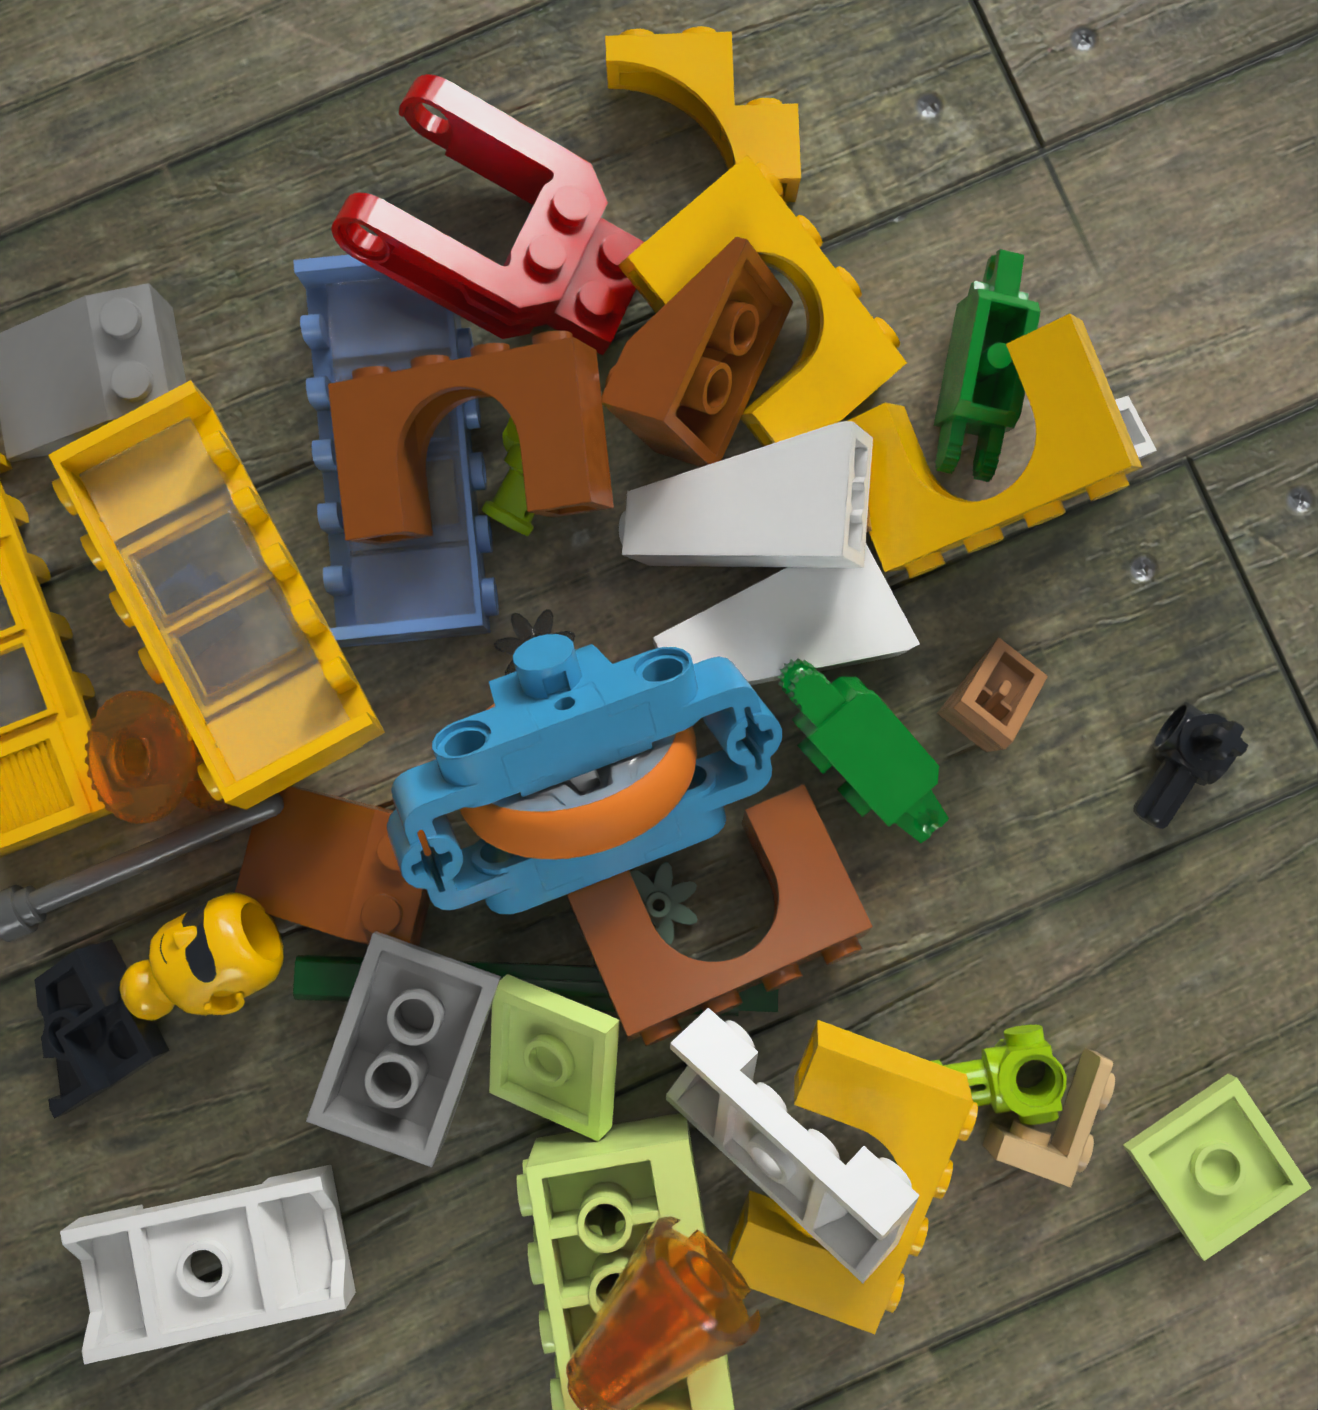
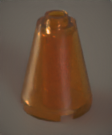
[566,1216,761,1410]

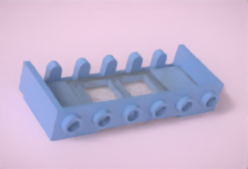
[293,255,499,648]

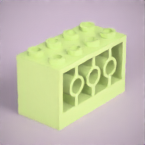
[517,1113,735,1410]

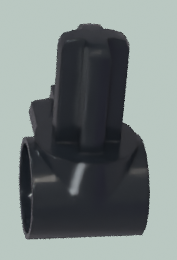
[1133,702,1248,829]

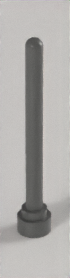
[0,793,284,942]

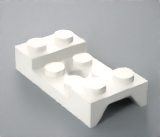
[666,1008,920,1283]
[60,1165,356,1364]

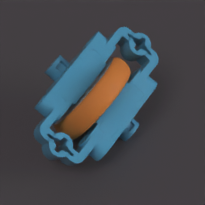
[387,634,782,914]

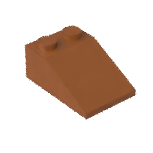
[601,237,794,467]
[235,785,431,947]

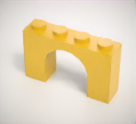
[618,154,907,447]
[848,313,1143,578]
[725,1020,978,1335]

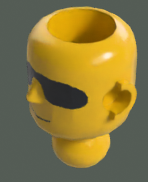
[120,893,284,1020]

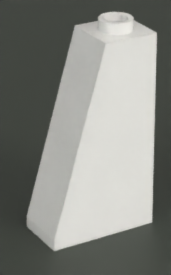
[619,421,873,568]
[653,543,920,685]

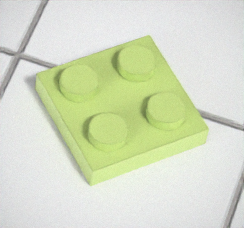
[489,974,620,1142]
[1123,1074,1311,1261]

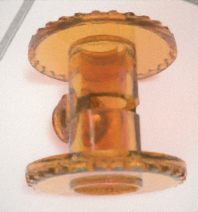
[85,686,233,824]

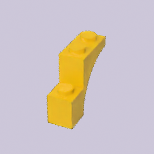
[605,26,801,202]

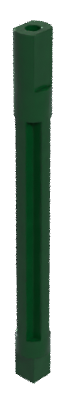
[293,955,779,1017]

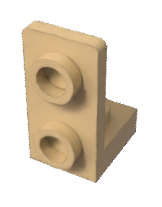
[983,1048,1115,1188]

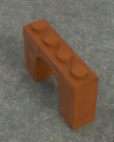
[328,331,614,545]
[566,784,873,1046]

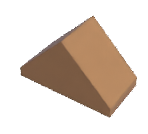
[937,637,1048,752]

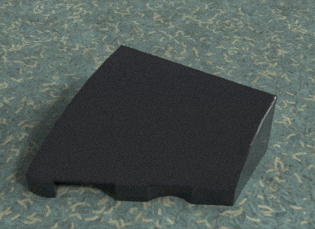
[34,939,170,1119]

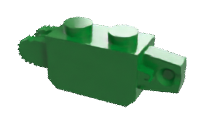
[933,249,1041,482]
[777,658,949,843]

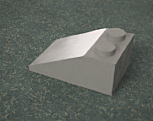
[0,283,186,462]
[306,931,501,1167]

